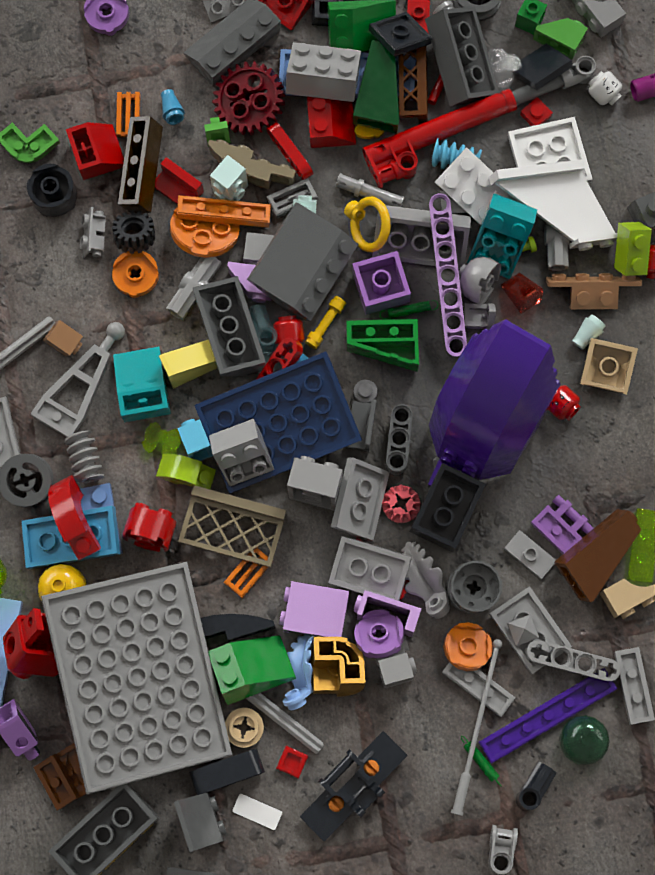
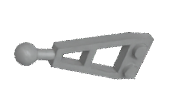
[31,322,125,438]

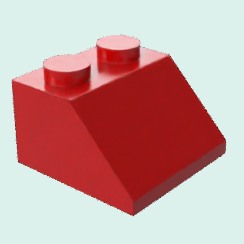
[307,96,356,148]

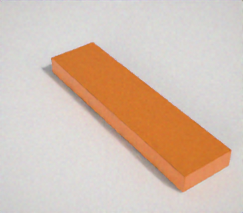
[177,195,270,228]

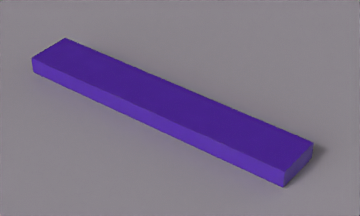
[478,667,617,764]

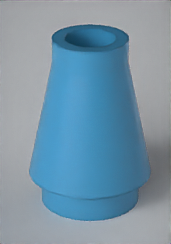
[161,89,185,125]

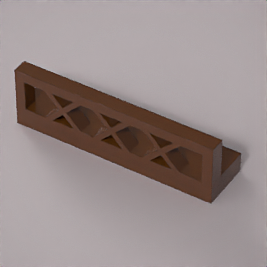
[399,46,428,124]

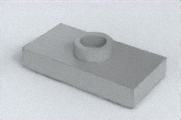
[504,530,556,580]

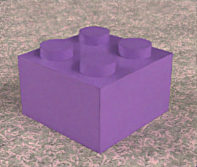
[352,251,411,315]

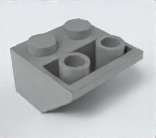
[209,419,274,486]

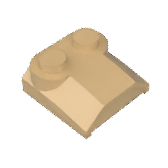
[580,338,638,395]

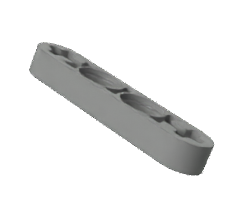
[525,640,620,681]

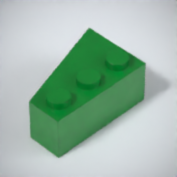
[346,319,419,372]

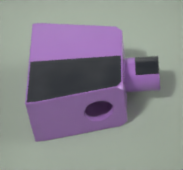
[0,699,40,760]

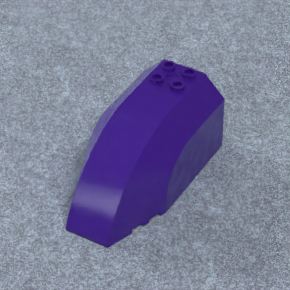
[429,319,560,481]

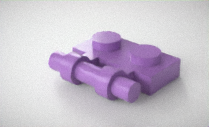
[531,495,593,554]

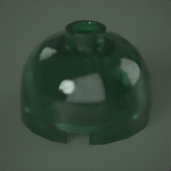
[559,715,610,766]

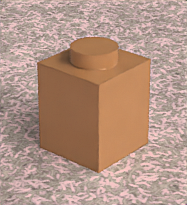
[43,320,83,356]

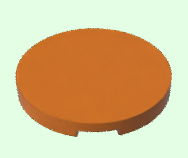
[170,197,239,257]

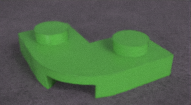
[0,122,60,163]

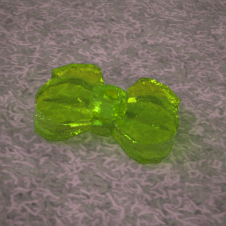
[142,422,182,455]

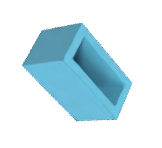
[177,419,213,461]

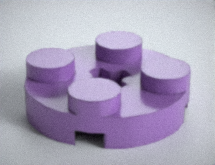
[84,0,130,36]
[354,610,404,658]

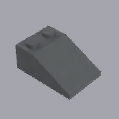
[174,793,227,852]

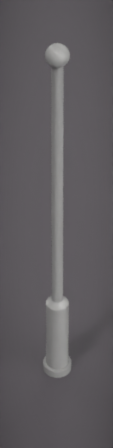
[451,639,502,816]

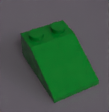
[328,0,396,52]
[208,635,296,705]

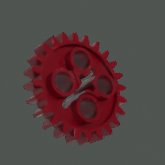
[212,61,286,135]

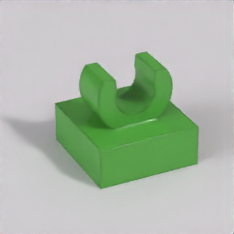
[204,117,231,147]

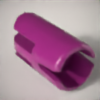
[630,73,655,102]

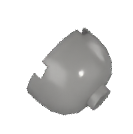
[459,257,501,305]

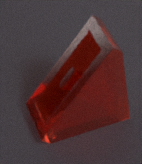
[501,272,544,314]

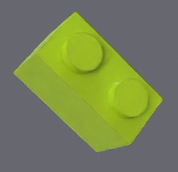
[614,222,652,276]

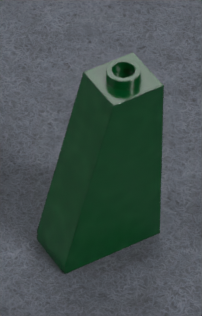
[353,40,399,134]

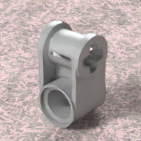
[488,825,518,875]

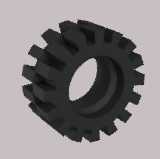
[112,210,156,254]

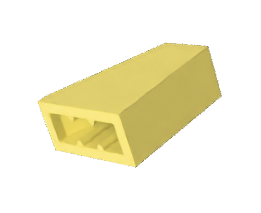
[159,340,217,389]

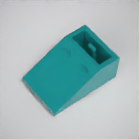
[467,193,538,279]
[113,347,171,423]

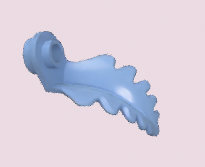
[283,634,316,710]

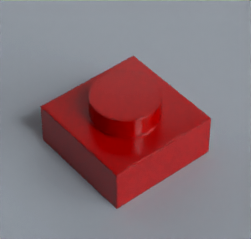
[520,97,553,126]

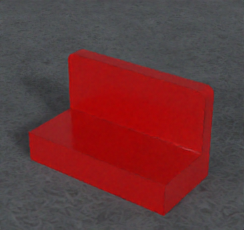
[155,157,204,205]

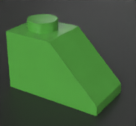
[533,18,588,60]

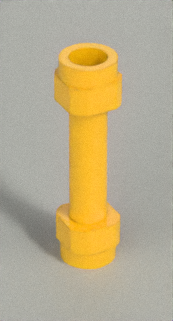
[305,296,346,349]

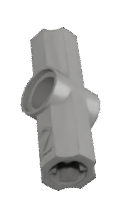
[544,222,569,271]
[166,257,221,320]

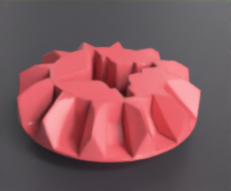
[382,484,421,523]

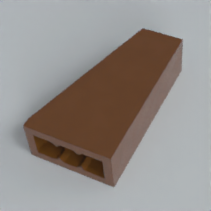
[554,509,641,603]

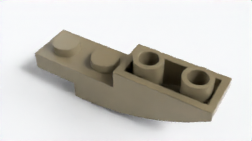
[208,140,296,189]

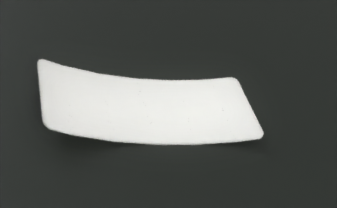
[233,794,282,830]

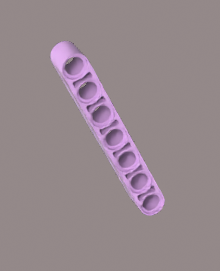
[429,193,467,356]

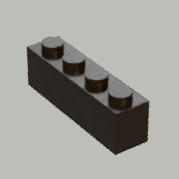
[118,116,163,213]

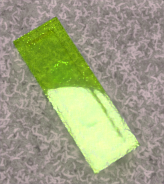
[627,508,655,583]

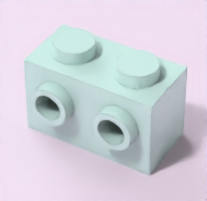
[210,155,248,201]

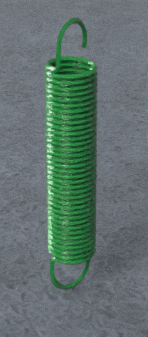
[379,300,439,319]
[461,736,502,787]

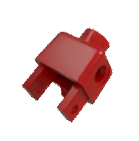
[3,608,59,679]

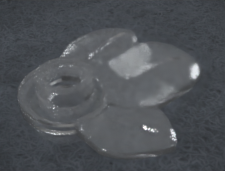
[488,48,522,89]

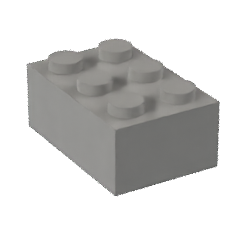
[286,42,361,102]
[287,456,342,511]

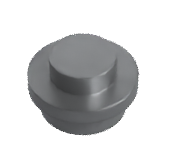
[354,380,377,403]

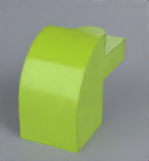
[156,454,216,489]

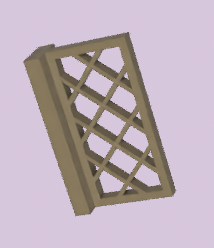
[178,485,287,568]

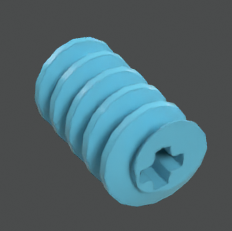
[432,138,482,169]

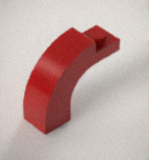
[48,475,101,560]

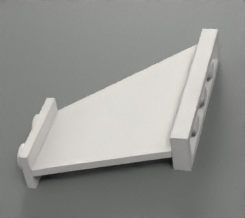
[489,159,617,251]

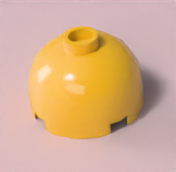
[38,564,87,601]

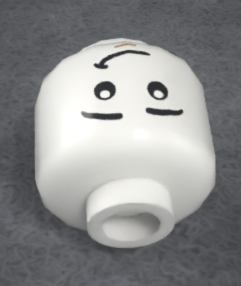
[588,71,622,105]

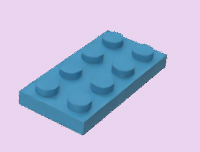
[22,506,120,569]

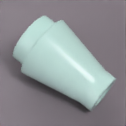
[572,314,606,350]

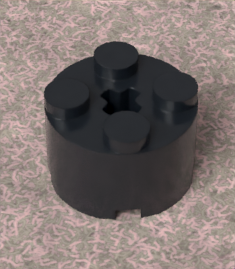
[27,164,77,217]

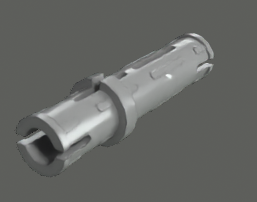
[335,173,405,207]

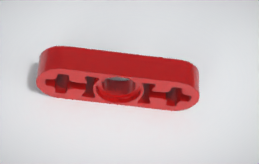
[266,122,313,180]
[255,338,303,380]

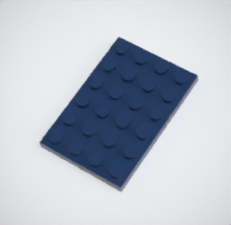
[194,351,362,494]

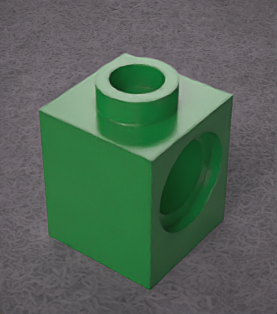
[515,0,547,35]

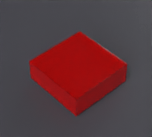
[276,746,308,779]

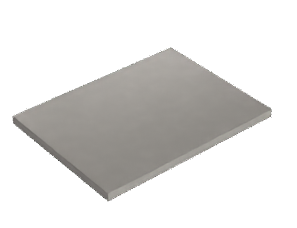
[41,562,232,794]

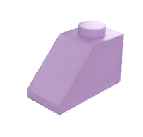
[228,262,272,303]

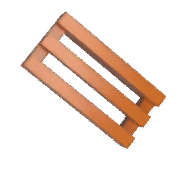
[116,92,141,137]
[224,548,269,599]

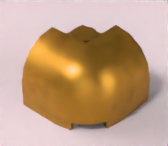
[311,637,365,697]

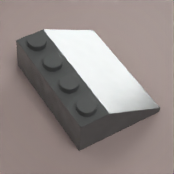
[247,203,358,321]

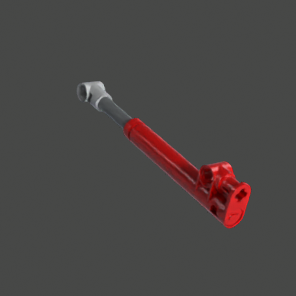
[362,56,596,188]

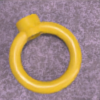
[344,196,391,252]

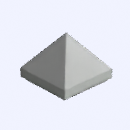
[507,615,539,646]

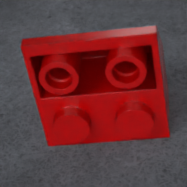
[66,122,124,180]

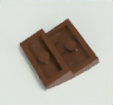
[33,743,86,811]

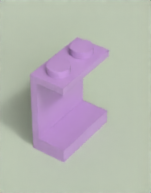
[279,581,349,637]
[354,590,421,637]

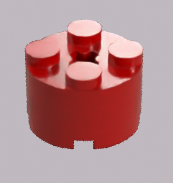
[122,503,177,552]

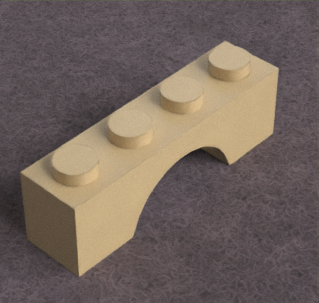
[600,579,655,619]

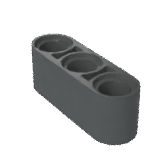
[386,404,413,476]

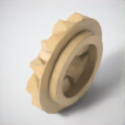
[225,708,264,748]

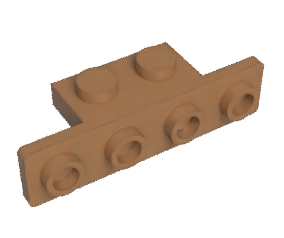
[546,273,642,309]

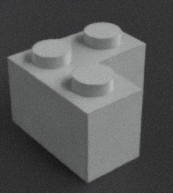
[375,636,417,689]

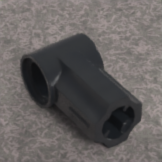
[516,761,557,811]

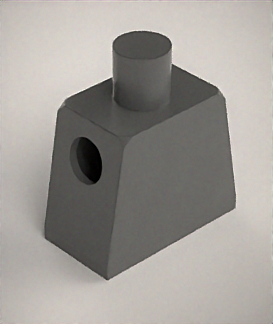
[627,192,655,244]

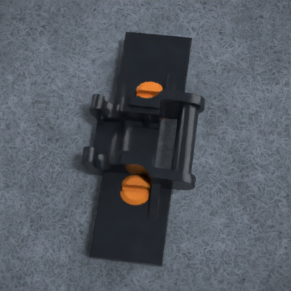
[300,731,408,842]

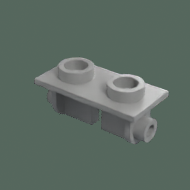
[80,207,106,258]

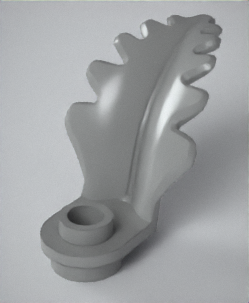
[401,542,450,619]

